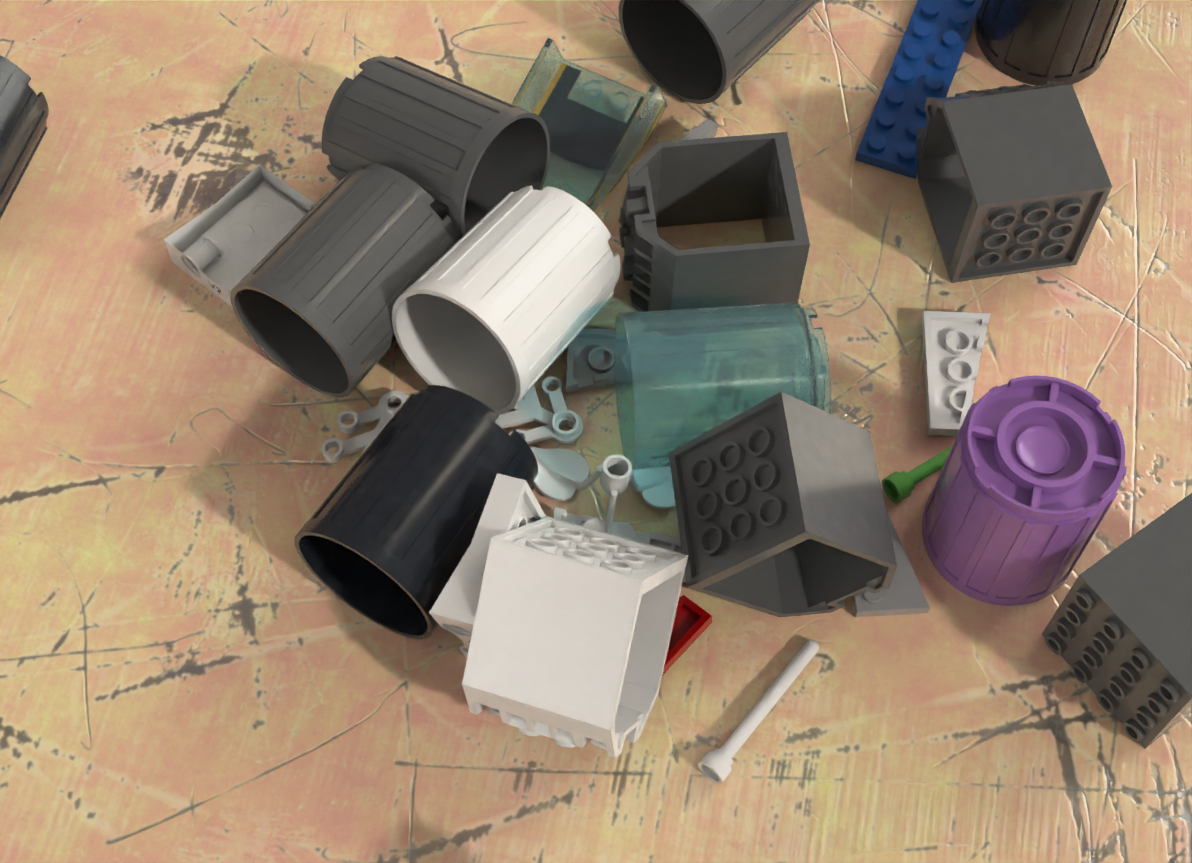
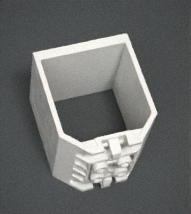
[462,517,688,758]

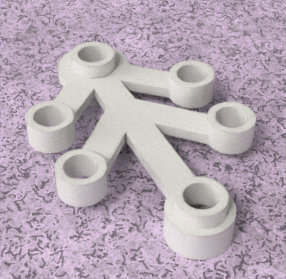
[495,376,583,445]
[322,391,409,463]

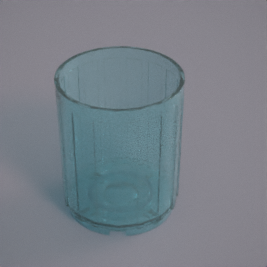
[614,303,831,470]

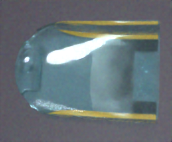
[512,38,668,212]

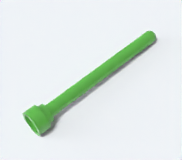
[882,446,952,503]

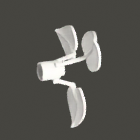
[531,447,676,541]

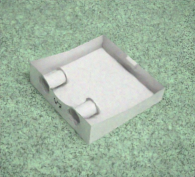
[164,165,316,306]
[429,473,546,658]

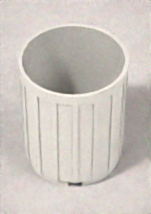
[392,185,621,415]

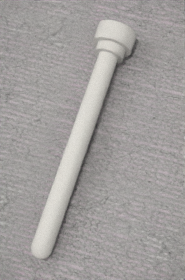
[698,640,819,784]

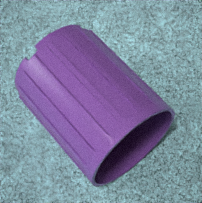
[922,376,1127,606]

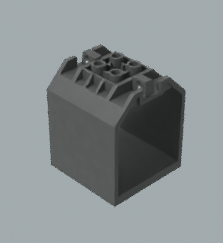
[916,80,1112,283]
[619,132,810,331]
[668,392,897,617]

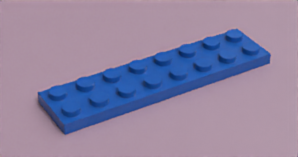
[855,0,983,179]

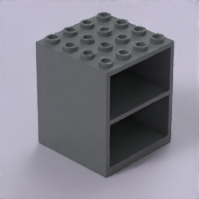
[1042,493,1192,749]

